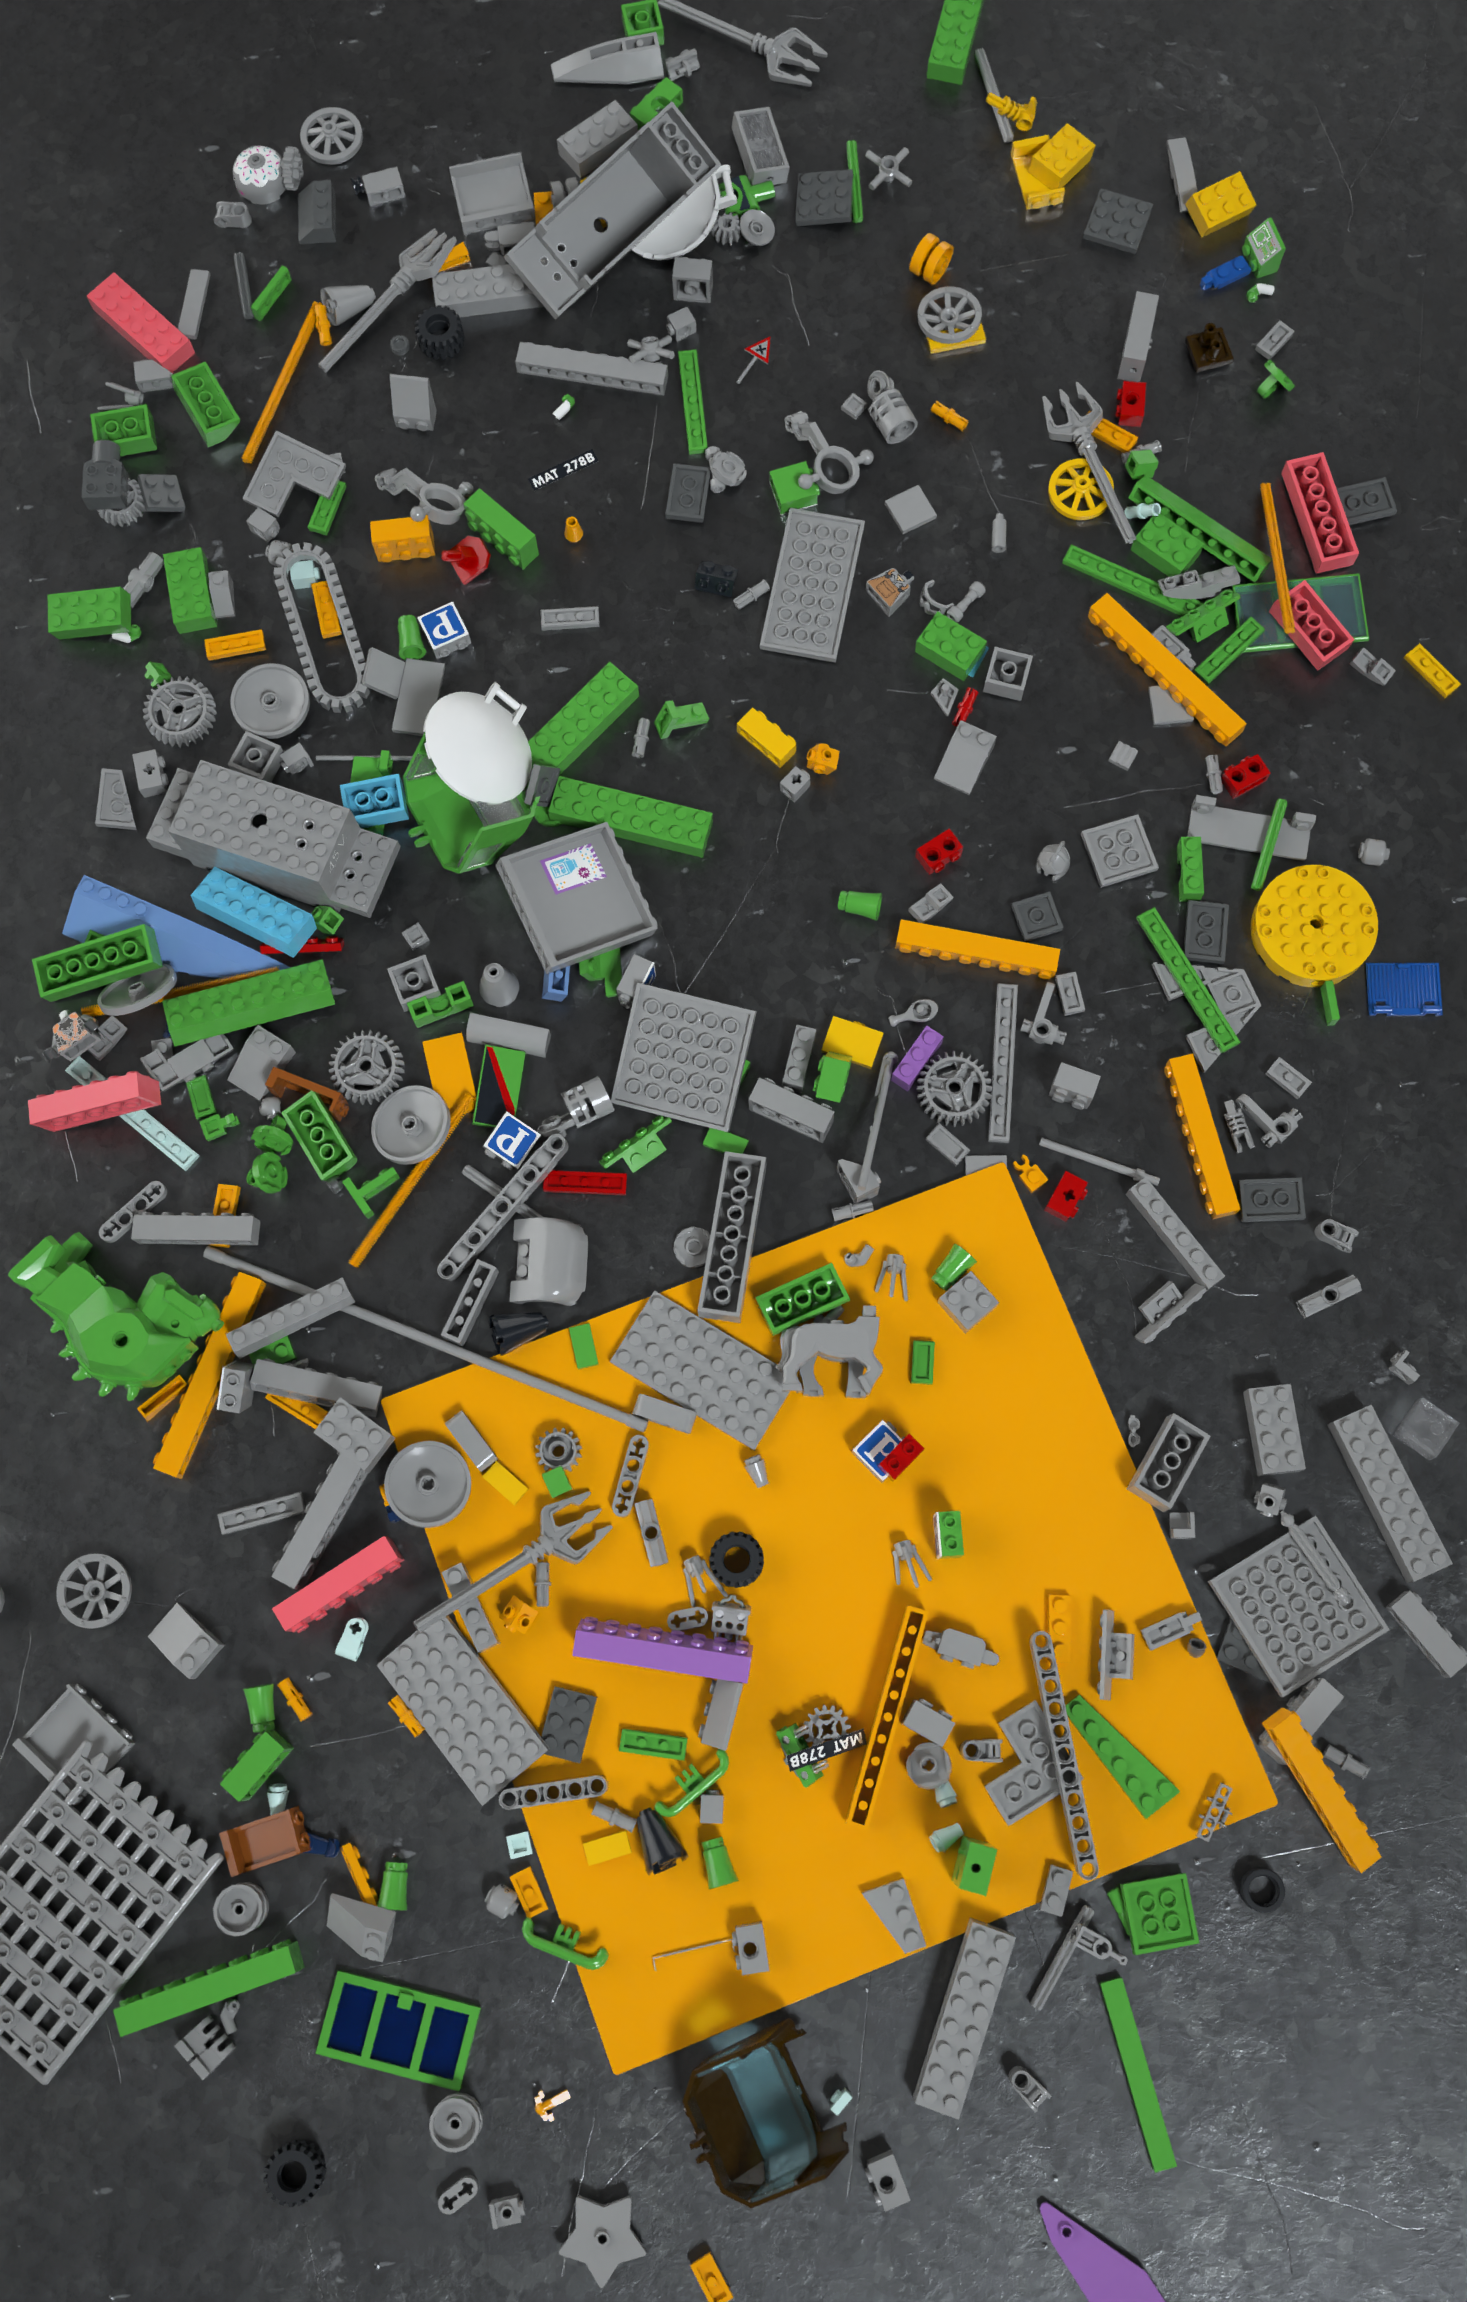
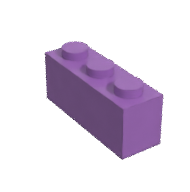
[891,1026,944,1092]

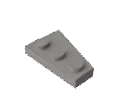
[95,768,136,830]

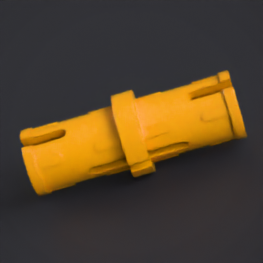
[314,304,332,346]
[931,401,969,431]
[277,1677,313,1722]
[388,1695,425,1738]

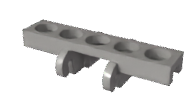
[1196,1783,1233,1842]

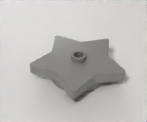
[559,2195,647,2288]

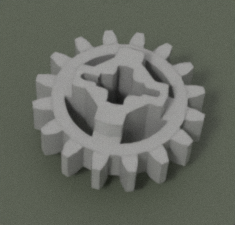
[280,146,304,191]
[804,1705,851,1746]

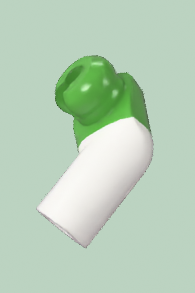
[1246,283,1274,303]
[553,394,575,420]
[112,625,141,643]

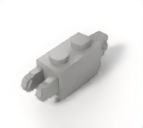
[484,222,535,256]
[922,1628,999,1669]

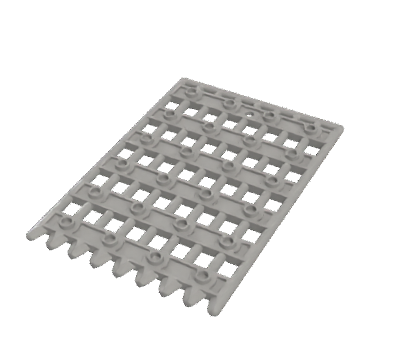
[0,1739,223,2085]

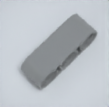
[632,1394,697,1434]
[445,1410,498,1472]

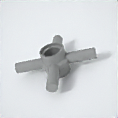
[865,147,913,190]
[628,335,674,363]

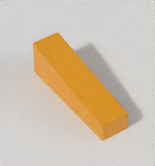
[430,242,470,273]
[137,1375,188,1422]

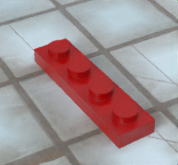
[260,936,344,954]
[543,1170,627,1195]

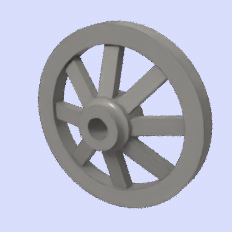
[300,107,363,165]
[918,287,982,344]
[56,1554,132,1629]

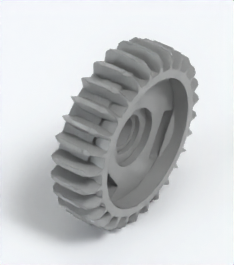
[142,676,217,748]
[329,1030,405,1105]
[916,1051,992,1127]

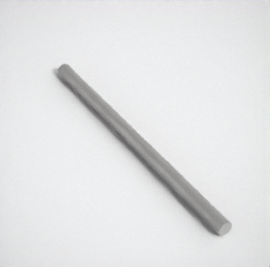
[316,755,413,761]

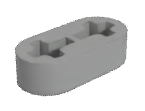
[667,1607,708,1631]
[438,2175,479,2214]

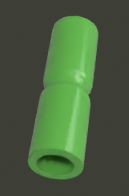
[1107,1887,1129,1936]

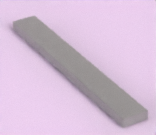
[988,983,1018,1143]

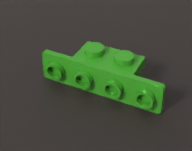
[1166,589,1240,643]
[599,1115,672,1173]

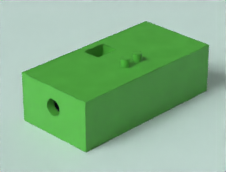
[952,1836,997,1896]

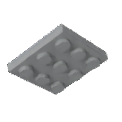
[1081,814,1159,887]

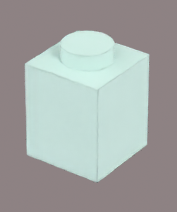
[290,560,320,589]

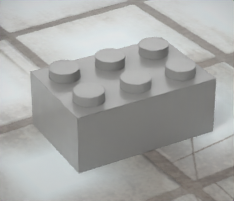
[313,1397,395,1473]

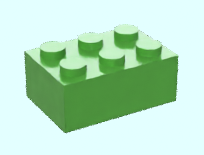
[90,404,158,456]
[1131,513,1204,577]
[915,611,987,681]
[813,1051,852,1103]
[220,1730,294,1802]

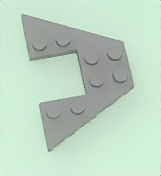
[1152,962,1261,1073]

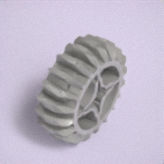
[97,477,146,528]

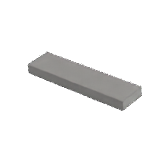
[178,269,211,340]
[218,1492,306,1535]

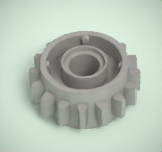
[535,1428,582,1472]

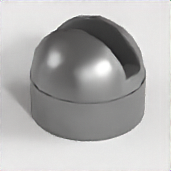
[326,1176,344,1194]
[1187,1638,1206,1658]

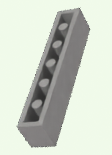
[1125,1177,1225,1290]
[131,1212,260,1245]
[226,1277,355,1359]
[250,1359,382,1417]

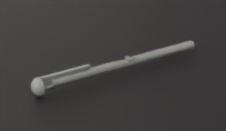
[858,1051,898,1191]

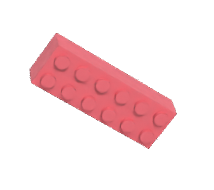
[87,273,195,373]
[1281,452,1359,574]
[28,1071,161,1132]
[272,1536,404,1633]

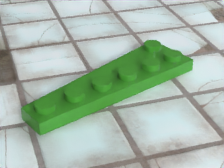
[1065,1695,1180,1819]

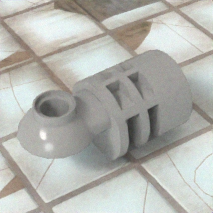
[867,370,918,444]
[537,1076,614,1142]

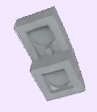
[1349,647,1396,686]
[908,883,954,924]
[87,1016,127,1061]

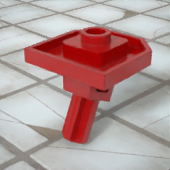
[441,536,491,585]

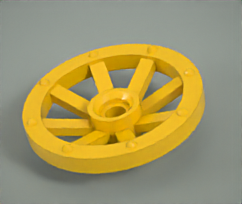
[1048,459,1114,520]

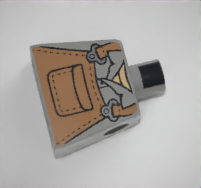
[866,568,914,617]

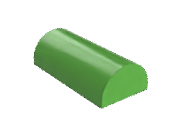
[281,1091,357,1181]
[755,1263,850,1336]

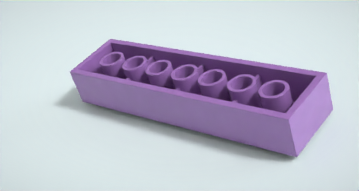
[572,1617,753,1684]

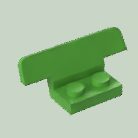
[579,947,622,998]

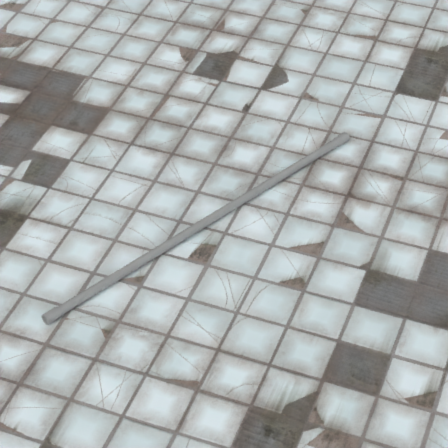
[203,1246,648,1433]

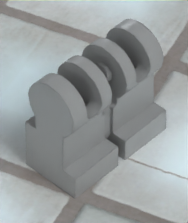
[174,2015,236,2080]

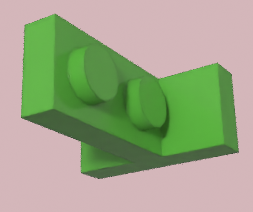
[654,700,709,739]
[342,1167,400,1219]

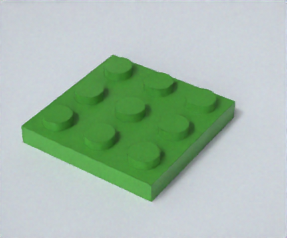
[1120,1873,1199,1955]

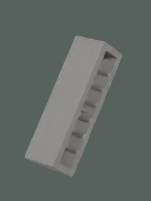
[466,1013,551,1058]

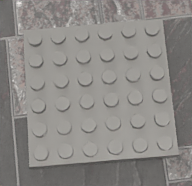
[611,983,757,1132]
[1208,1516,1389,1698]

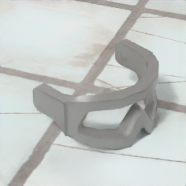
[919,580,955,616]

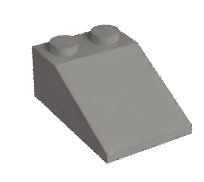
[390,374,437,431]
[934,720,997,795]
[227,1025,296,1102]
[147,1603,225,1679]
[327,1893,396,1963]

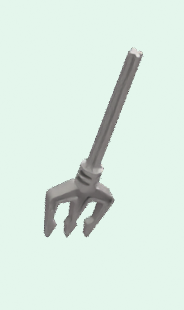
[658,0,828,87]
[319,228,457,373]
[1042,382,1136,544]
[413,1491,613,1633]

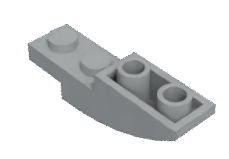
[1158,565,1240,599]

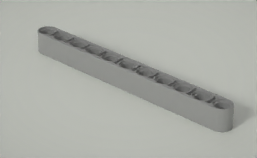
[1029,1631,1099,1880]

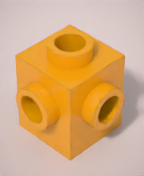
[806,743,840,775]
[499,1595,539,1634]

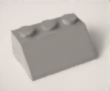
[698,1679,743,1751]

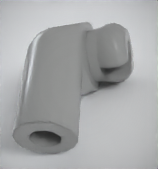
[844,1244,874,1267]
[813,1305,844,1323]
[220,1999,240,2035]

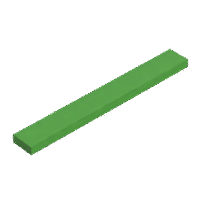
[1062,544,1204,616]
[1136,907,1240,1053]
[1100,1977,1177,2173]

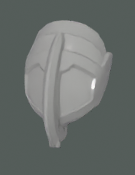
[1036,840,1070,881]

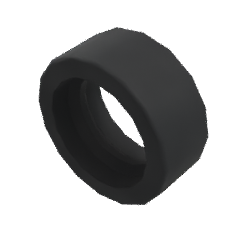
[1240,1867,1285,1913]

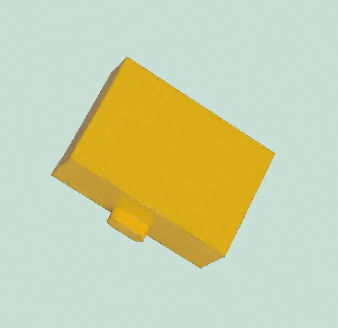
[821,1016,883,1069]

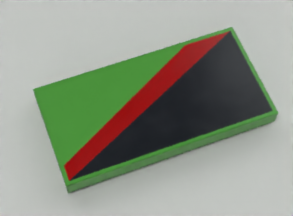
[472,1045,526,1128]

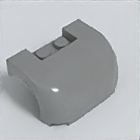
[509,1217,588,1306]

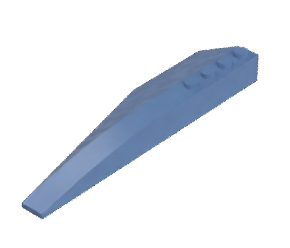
[62,875,290,980]

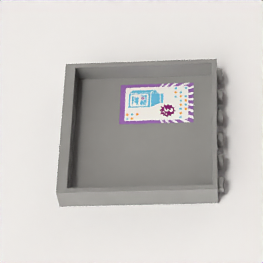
[496,822,658,974]

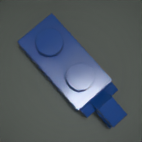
[1200,255,1252,291]

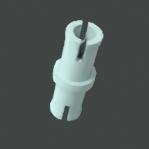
[1124,503,1161,519]

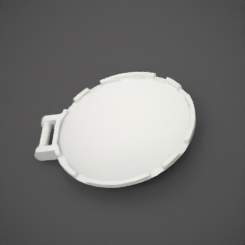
[632,164,737,260]
[423,682,532,805]

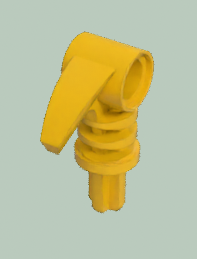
[986,92,1037,131]

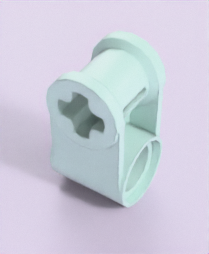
[335,1617,369,1662]

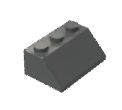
[298,180,336,244]

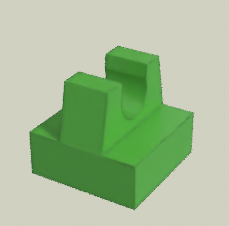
[144,661,172,688]

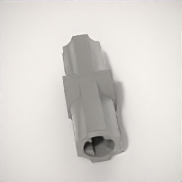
[124,552,164,608]
[1296,1275,1362,1318]
[635,1499,669,1567]

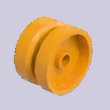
[909,233,954,285]

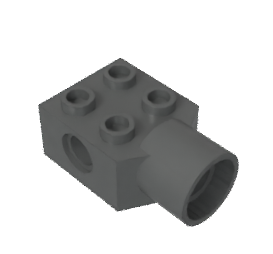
[82,440,128,510]

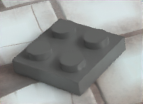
[137,474,185,512]
[524,764,561,807]
[1011,892,1063,942]

